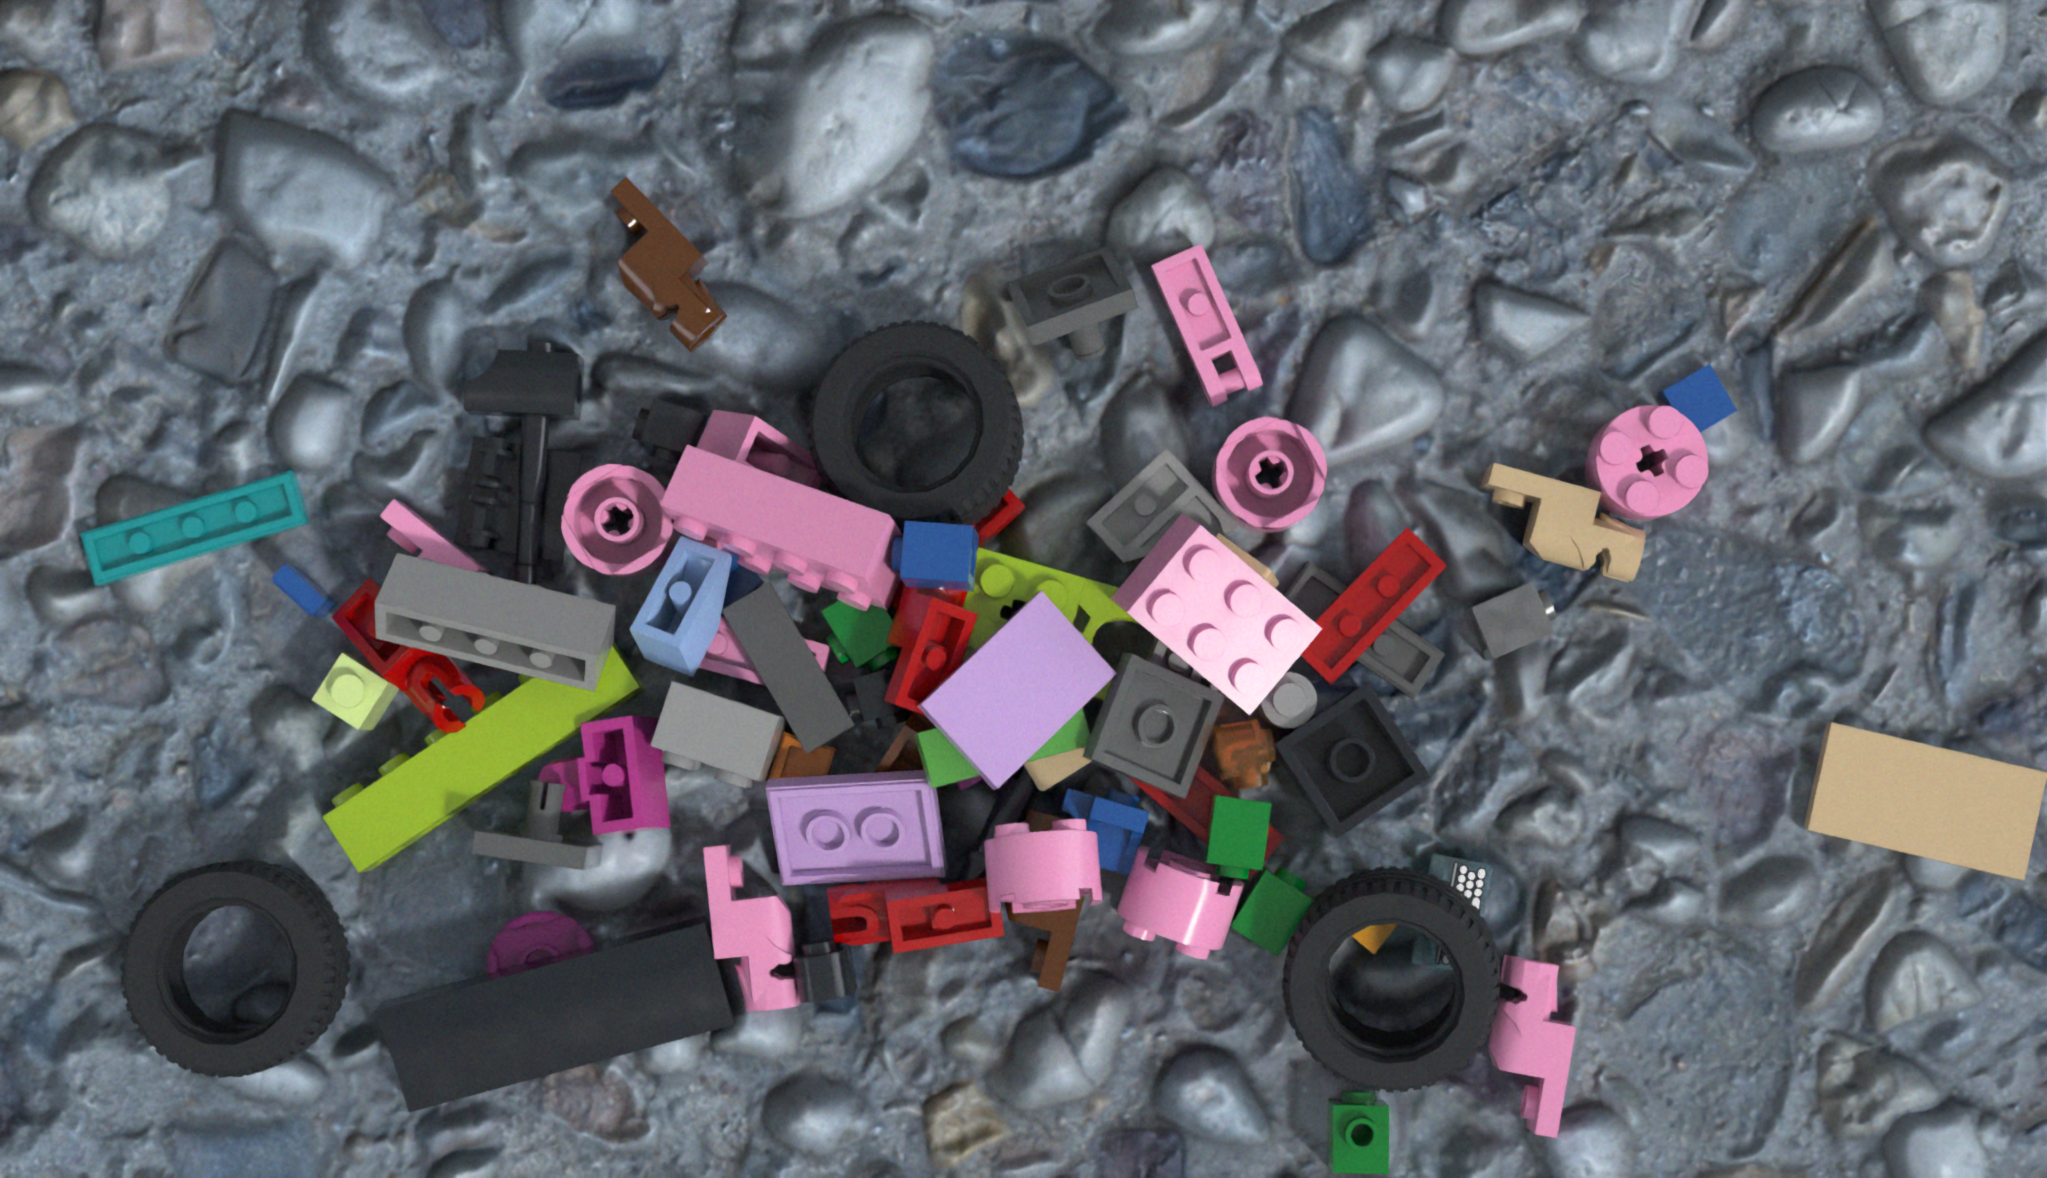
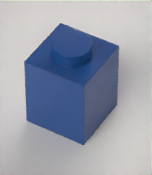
[892,521,979,592]

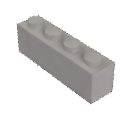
[375,553,616,692]

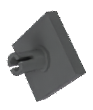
[1006,246,1139,361]
[1082,653,1225,799]
[471,780,603,870]

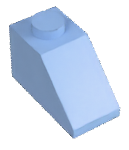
[629,536,732,677]

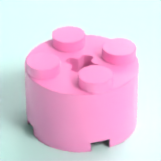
[1584,405,1709,521]
[1211,417,1327,533]
[561,464,680,579]
[984,819,1103,913]
[1117,846,1244,960]

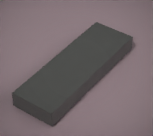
[1283,560,1445,700]
[722,582,855,754]

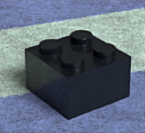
[1269,682,1431,838]

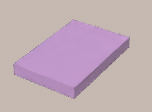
[917,590,1117,790]
[766,770,948,886]

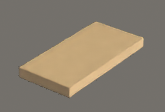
[1803,722,2047,881]

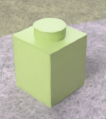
[312,653,399,730]

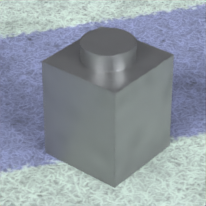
[1463,581,1556,661]

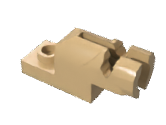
[1480,463,1646,582]

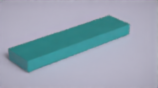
[80,470,311,586]

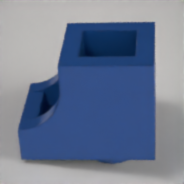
[1061,788,1149,876]

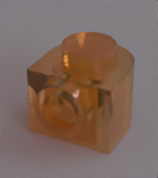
[1212,719,1276,791]

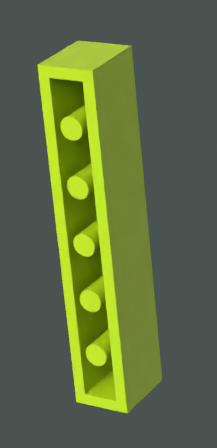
[322,640,646,873]

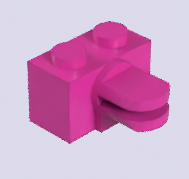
[538,715,671,835]

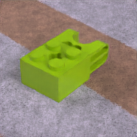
[962,547,1140,701]

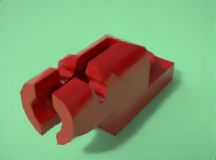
[331,577,485,733]
[884,584,978,715]
[826,877,1004,954]

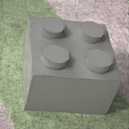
[650,681,787,788]

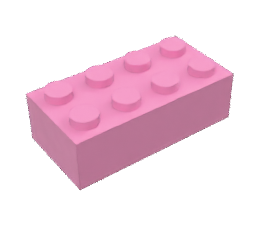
[660,445,903,611]

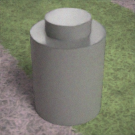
[1257,672,1317,729]

